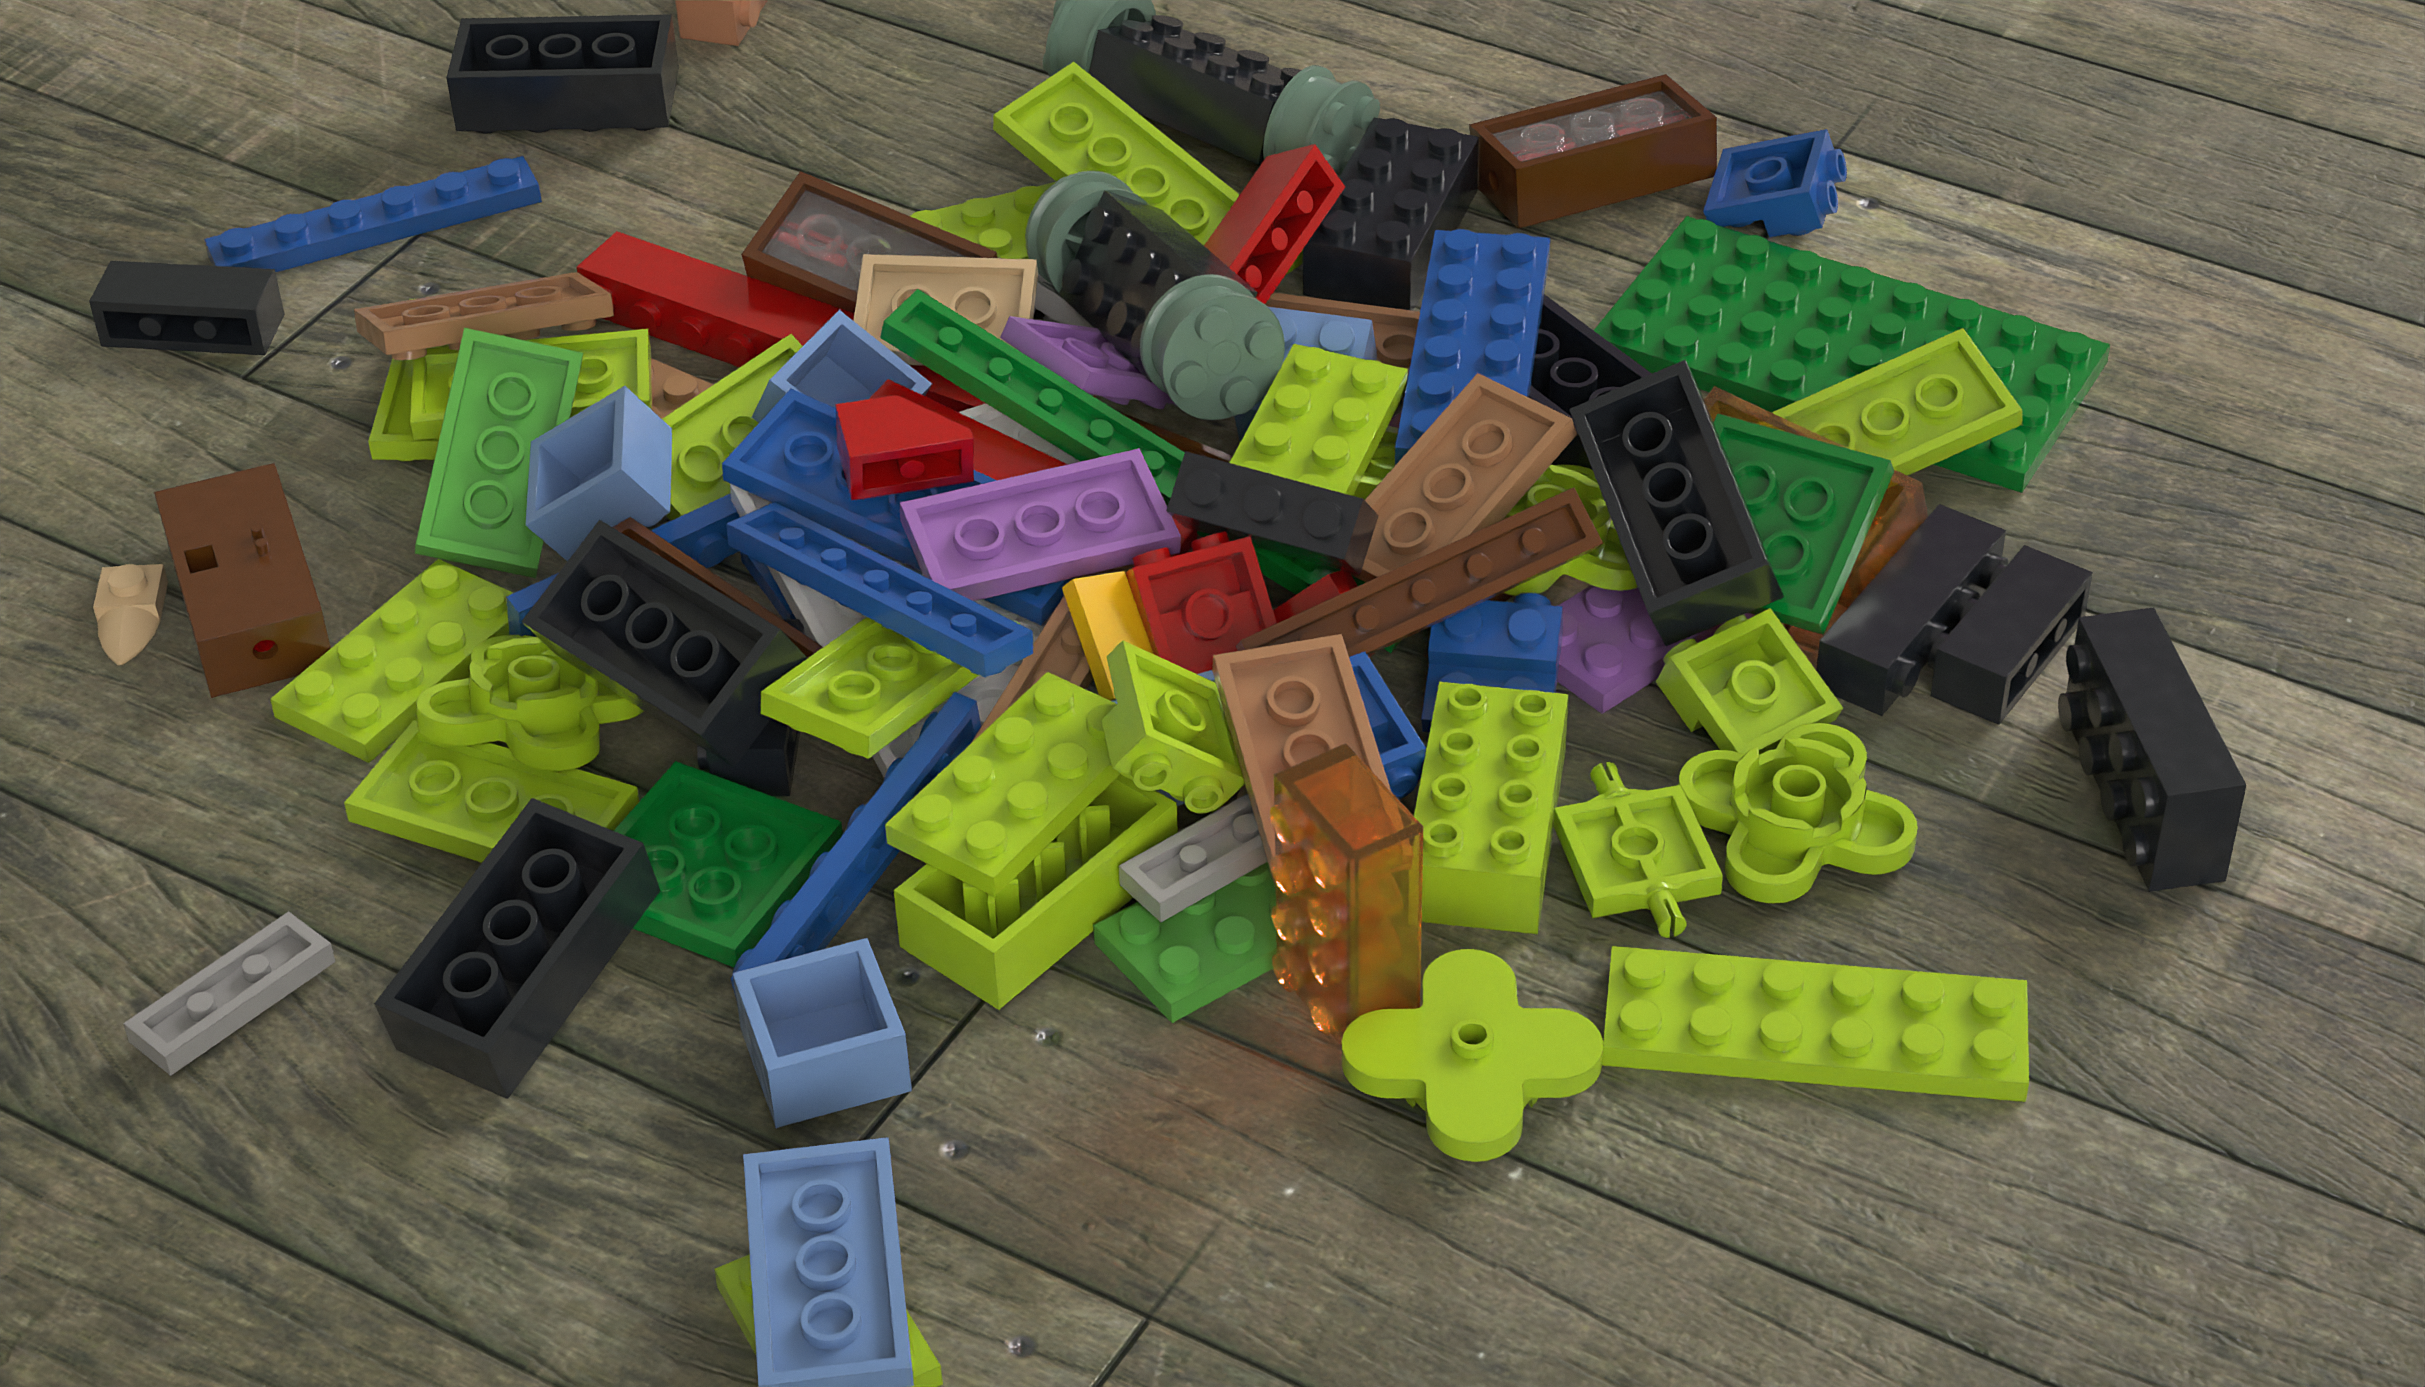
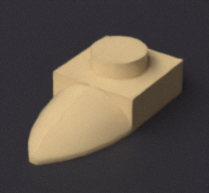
[93,564,168,665]

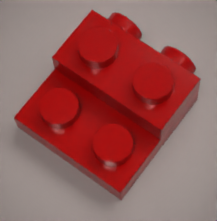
[1125,532,1277,674]

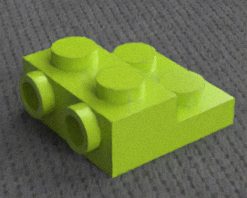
[1656,608,1843,755]
[1101,640,1245,813]

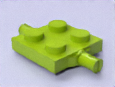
[1553,762,1723,938]

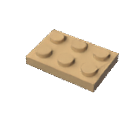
[854,254,1038,365]

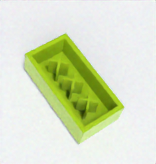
[1404,682,1569,934]
[894,774,1178,1010]

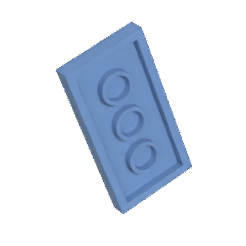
[743,1137,914,1387]

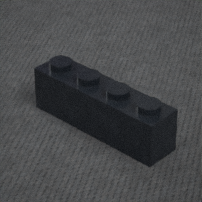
[1816,504,2008,716]

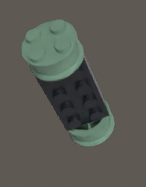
[1043,0,1380,177]
[1025,171,1285,420]

